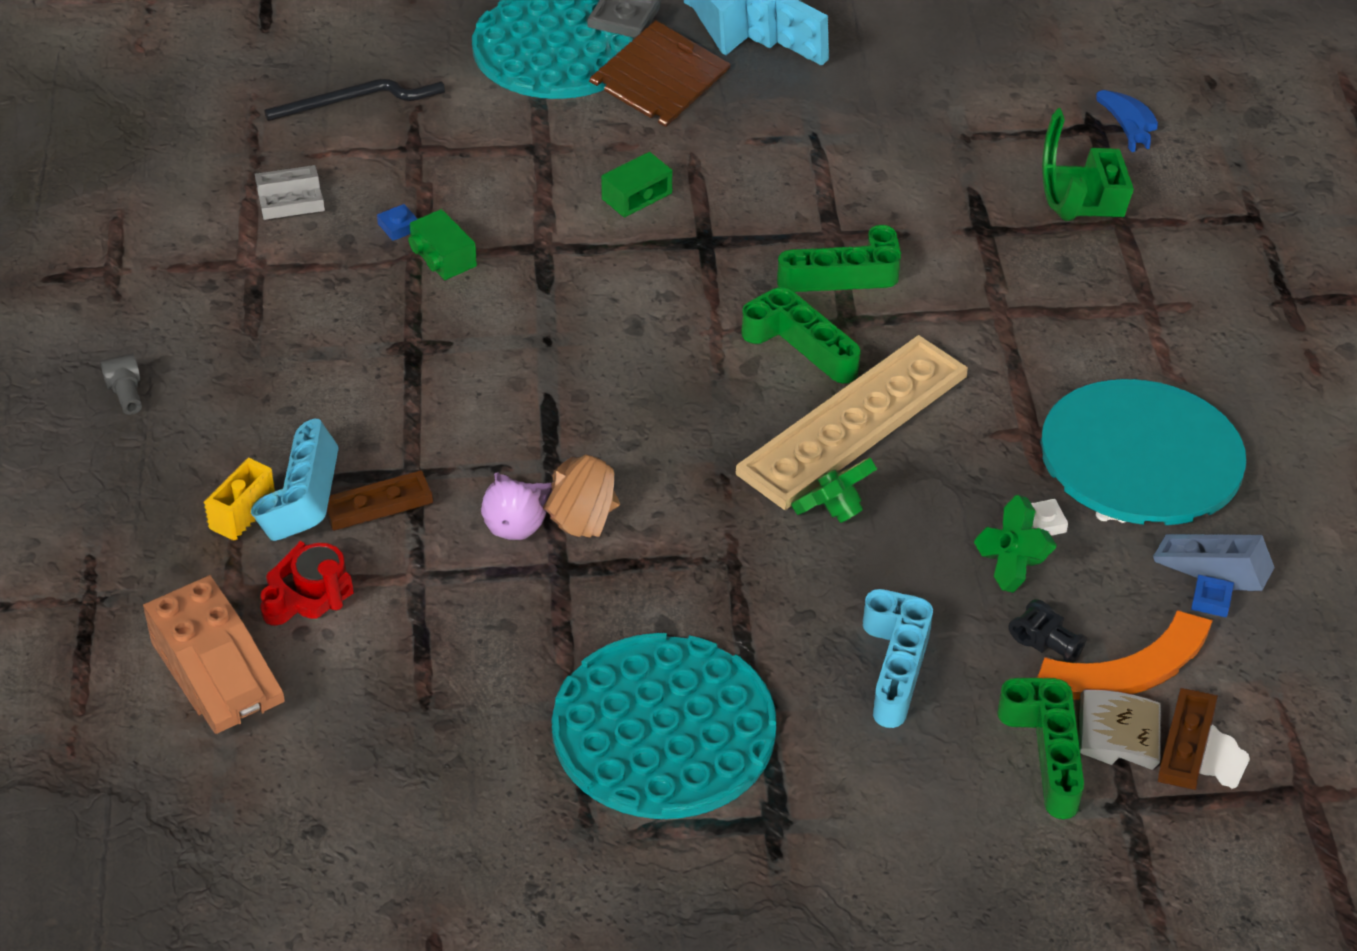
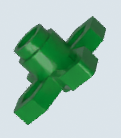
[791,457,877,523]
[974,495,1056,593]

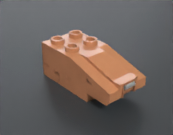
[143,575,285,734]

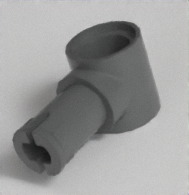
[100,353,142,415]

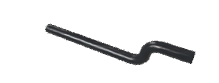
[264,79,445,121]

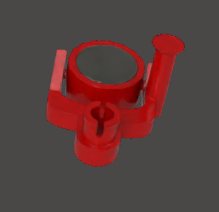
[260,540,354,626]

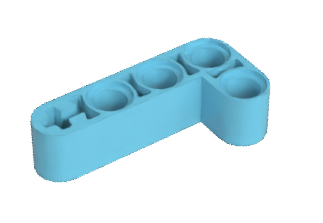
[251,419,339,541]
[863,589,933,728]

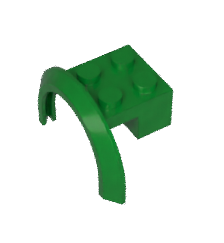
[1042,108,1134,221]

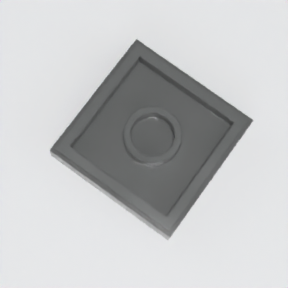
[588,0,661,38]

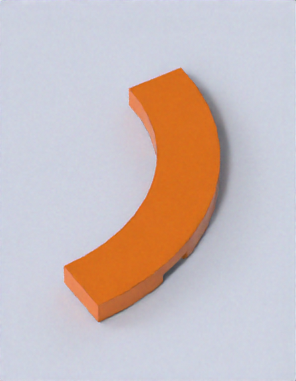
[1037,610,1213,700]

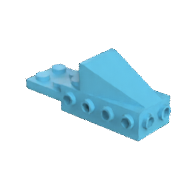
[684,0,829,66]

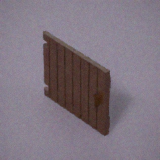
[589,20,731,127]

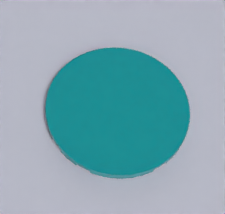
[472,0,635,99]
[1041,379,1246,525]
[551,633,776,819]

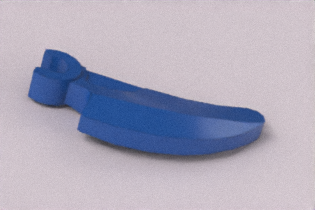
[1096,90,1158,152]

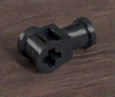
[1008,599,1087,663]

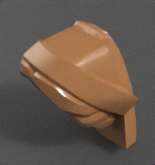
[543,454,620,538]

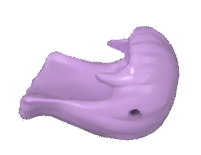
[481,473,552,540]

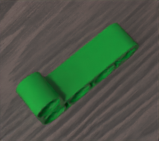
[777,225,901,292]
[741,287,860,384]
[997,678,1084,820]

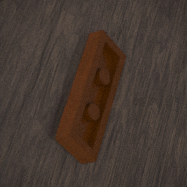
[326,470,433,531]
[1158,688,1218,790]

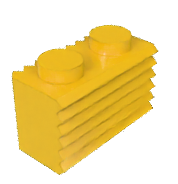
[203,458,275,540]

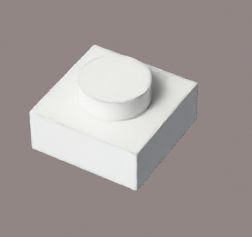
[1031,499,1068,536]

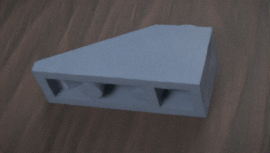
[1153,534,1275,591]

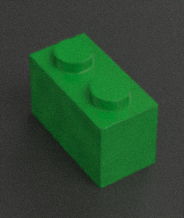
[601,152,672,218]
[408,209,477,281]

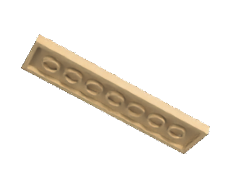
[736,335,968,511]

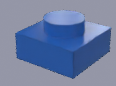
[377,204,417,241]
[1191,575,1234,618]

